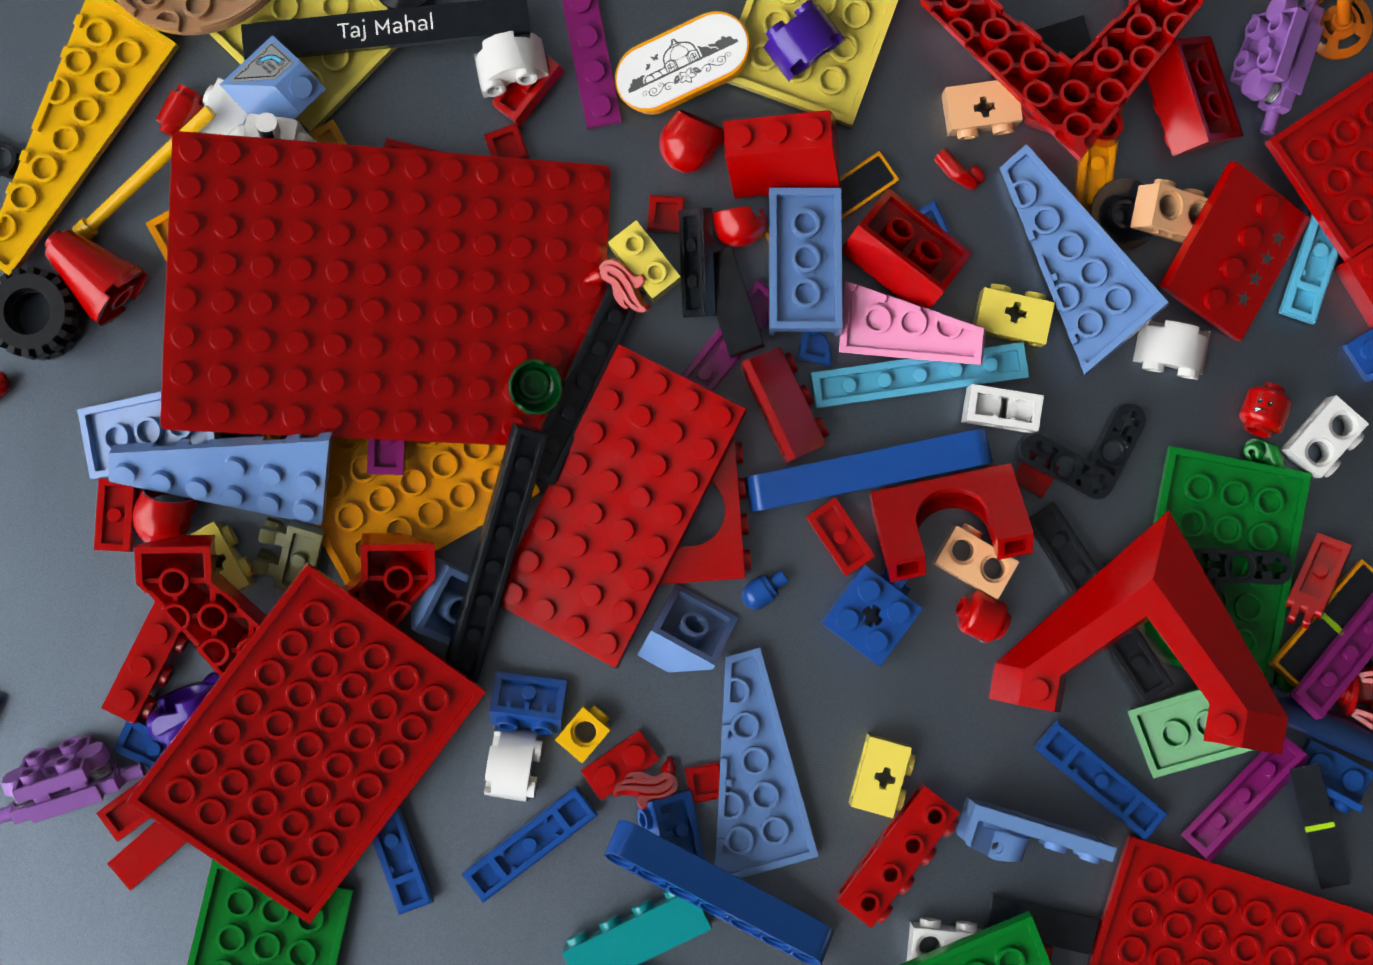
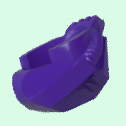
[147,672,220,745]

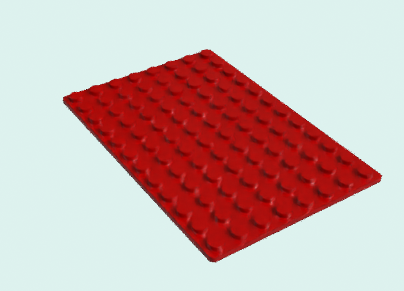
[160,131,611,446]

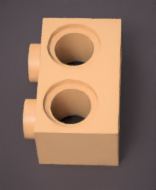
[1130,179,1208,244]
[931,523,1019,599]

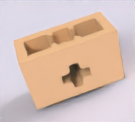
[941,80,1023,140]

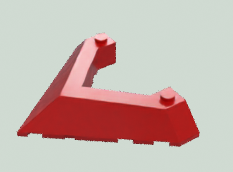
[920,0,1205,162]
[989,511,1288,755]
[134,533,435,676]

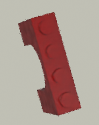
[660,437,751,585]
[870,463,1034,582]

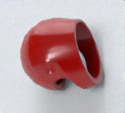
[659,110,724,173]
[132,489,197,543]

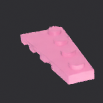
[839,281,986,365]

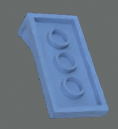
[768,188,843,336]
[77,392,222,480]
[956,796,1117,865]

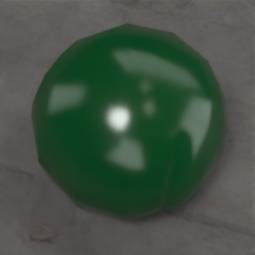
[508,359,564,415]

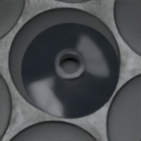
[1090,178,1153,250]

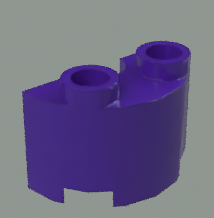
[764,0,846,82]

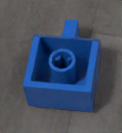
[820,565,923,667]

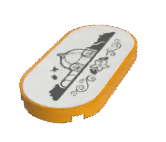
[615,11,751,115]

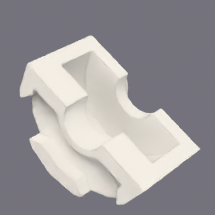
[474,31,549,99]
[1133,320,1211,380]
[484,726,543,802]

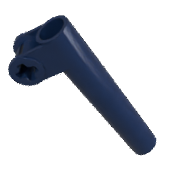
[1269,683,1373,763]

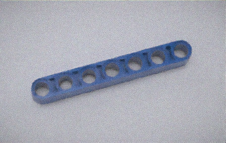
[744,428,993,512]
[604,820,834,965]

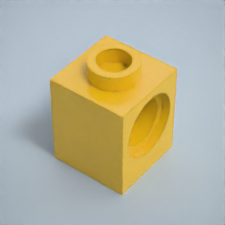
[555,704,612,763]

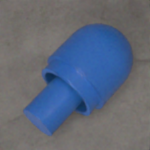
[741,570,789,610]

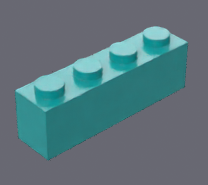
[562,891,712,965]

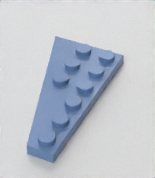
[1000,144,1170,376]
[109,432,333,526]
[715,647,819,879]

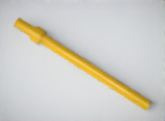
[72,105,216,240]

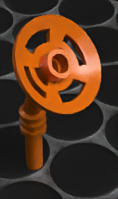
[1315,0,1373,60]

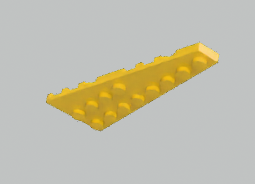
[0,0,179,276]

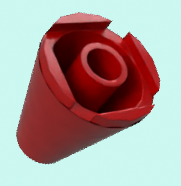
[45,229,148,326]

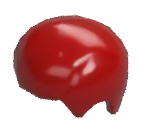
[712,206,769,248]

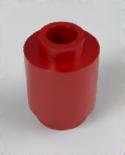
[156,84,203,138]

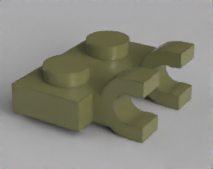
[250,517,326,591]

